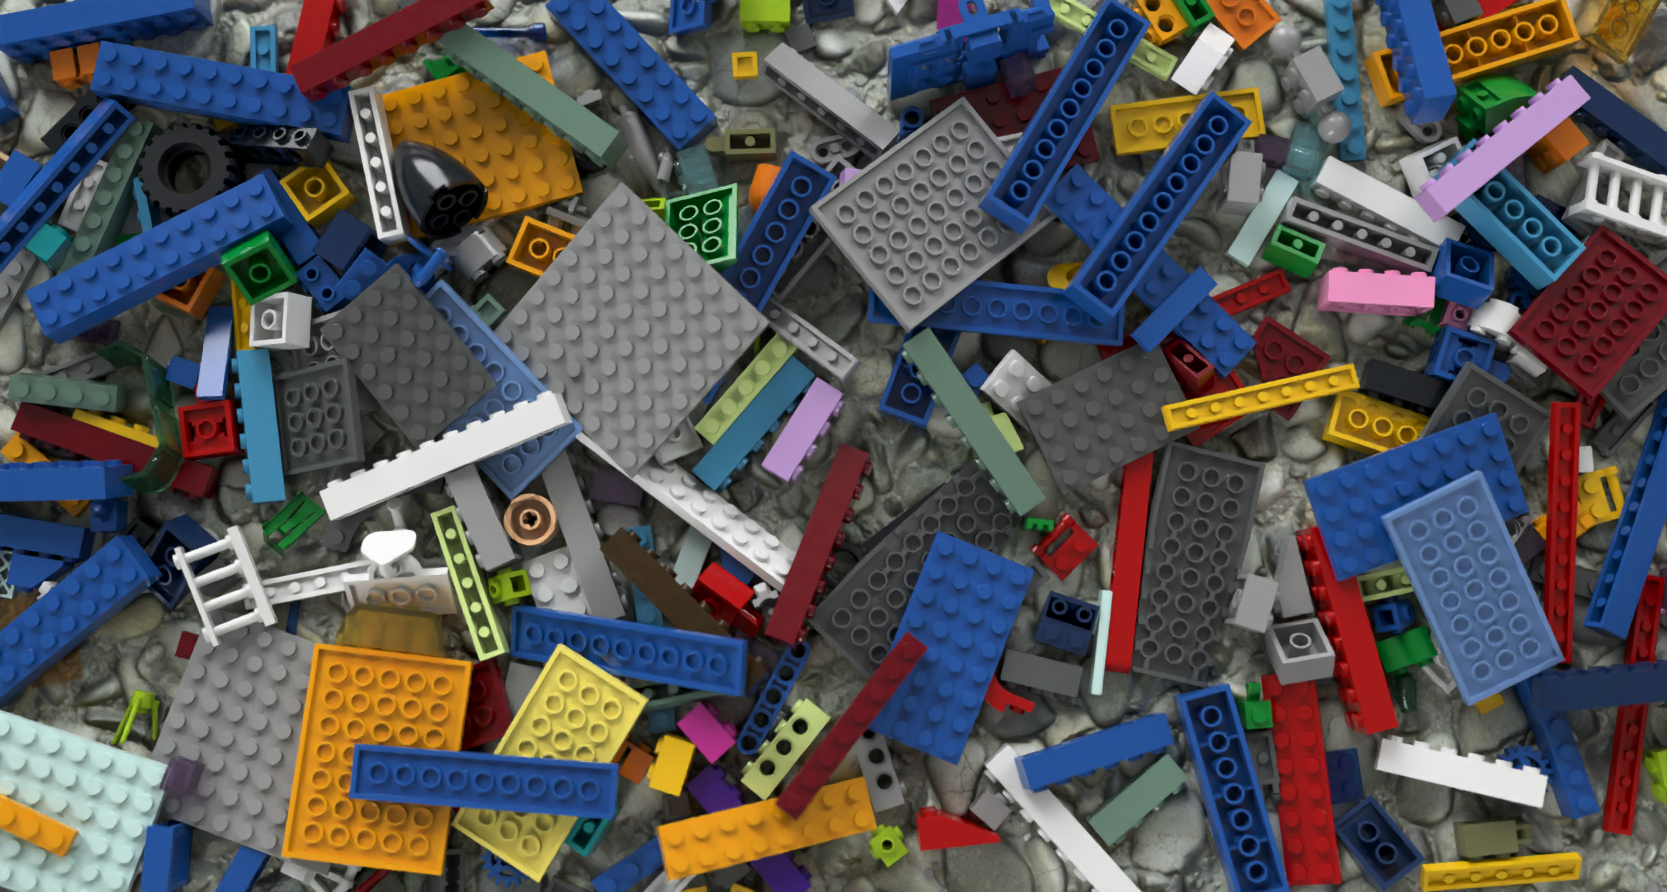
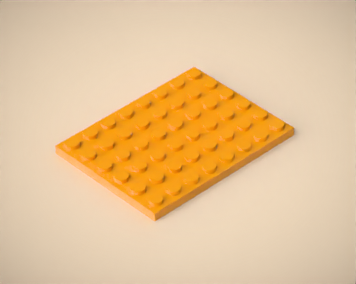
[382,50,584,248]
[281,643,474,875]

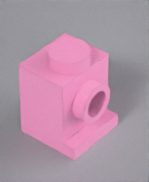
[1438,300,1473,331]

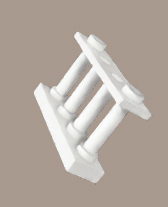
[1568,152,1667,245]
[172,525,278,647]

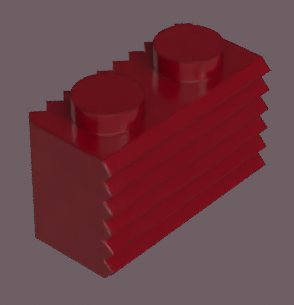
[1162,338,1214,398]

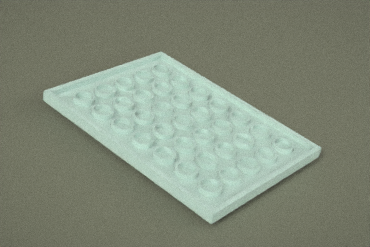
[0,710,176,892]

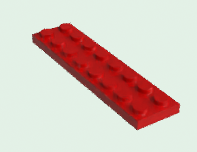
[1261,674,1342,885]

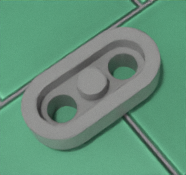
[1396,103,1442,145]
[810,134,859,166]

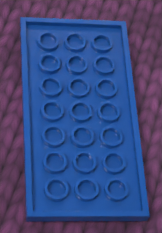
[1303,413,1529,581]
[867,531,1034,765]

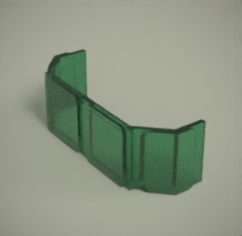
[95,339,185,495]

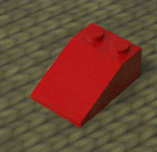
[914,806,1000,851]

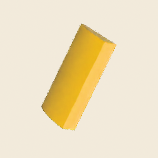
[1321,391,1430,456]

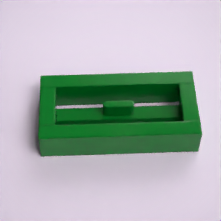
[1021,518,1054,533]

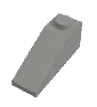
[1271,535,1314,618]

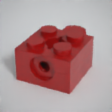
[178,383,245,461]
[692,561,765,638]

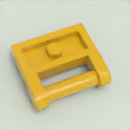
[1578,465,1625,525]

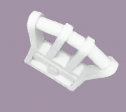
[280,861,363,892]

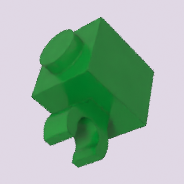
[1237,682,1273,729]

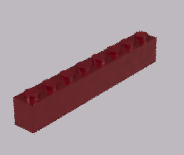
[289,0,494,102]
[11,402,222,501]
[764,443,873,650]
[775,632,928,821]

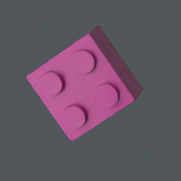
[677,701,738,764]

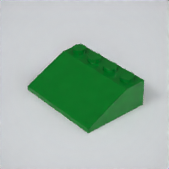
[665,183,739,274]

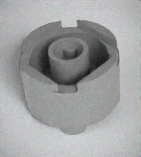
[449,226,509,284]

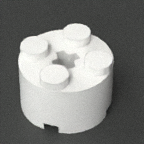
[1465,298,1521,352]

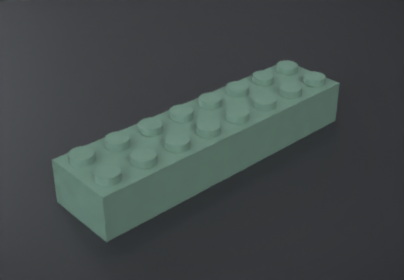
[437,23,629,169]

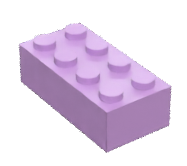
[761,377,845,485]

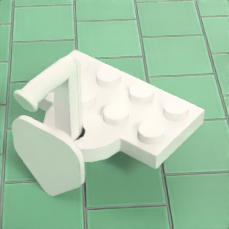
[343,497,458,621]

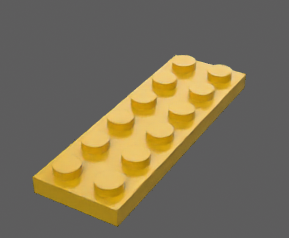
[1108,87,1266,157]

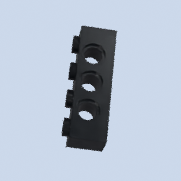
[40,90,137,154]
[228,124,334,169]

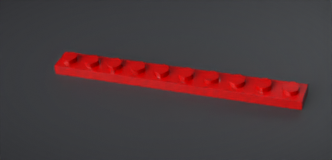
[1543,402,1581,663]
[1602,574,1665,836]

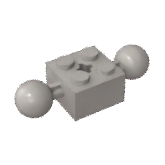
[1269,25,1351,144]

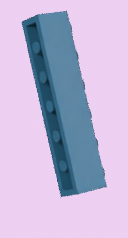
[231,349,286,506]
[692,355,816,493]

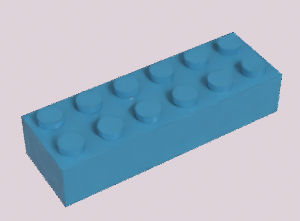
[1430,138,1586,290]

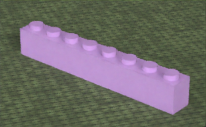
[1414,75,1591,222]

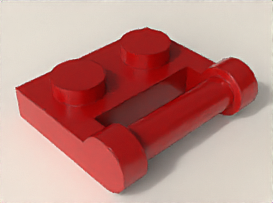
[1029,512,1098,581]

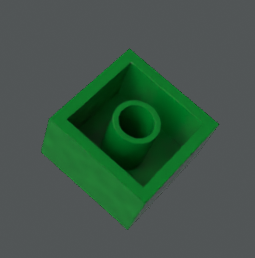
[221,229,297,306]

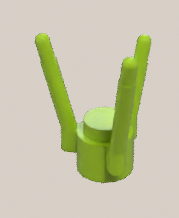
[112,690,160,745]

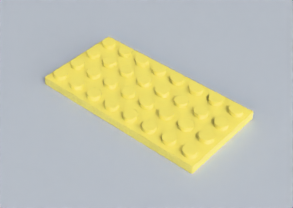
[451,643,650,882]

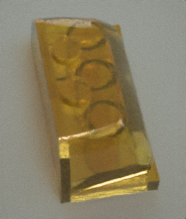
[1574,0,1662,65]
[335,602,450,659]

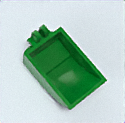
[1455,73,1538,141]

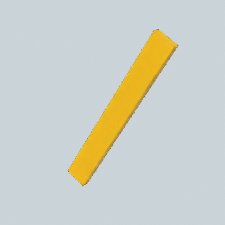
[1161,363,1360,432]

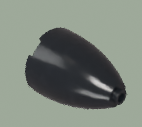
[393,140,488,240]

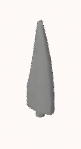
[617,104,669,200]

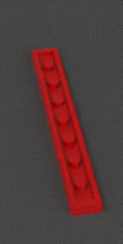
[1096,268,1292,361]

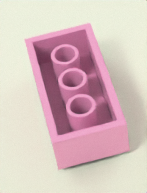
[1317,267,1435,317]

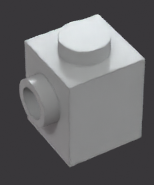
[969,787,1011,831]

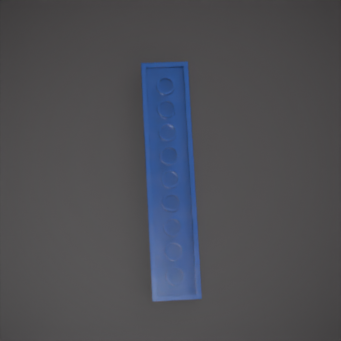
[1044,164,1257,379]
[867,280,1125,347]
[510,604,748,696]
[349,743,620,819]

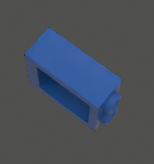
[140,819,194,892]

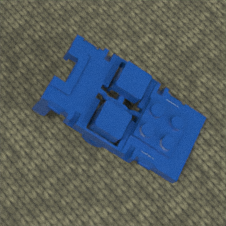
[887,0,1055,101]

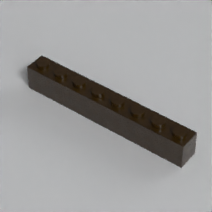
[599,527,771,698]

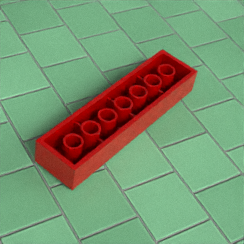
[1296,525,1399,734]

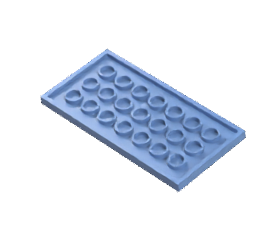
[426,279,584,500]
[1381,470,1565,706]

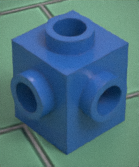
[1371,596,1415,635]

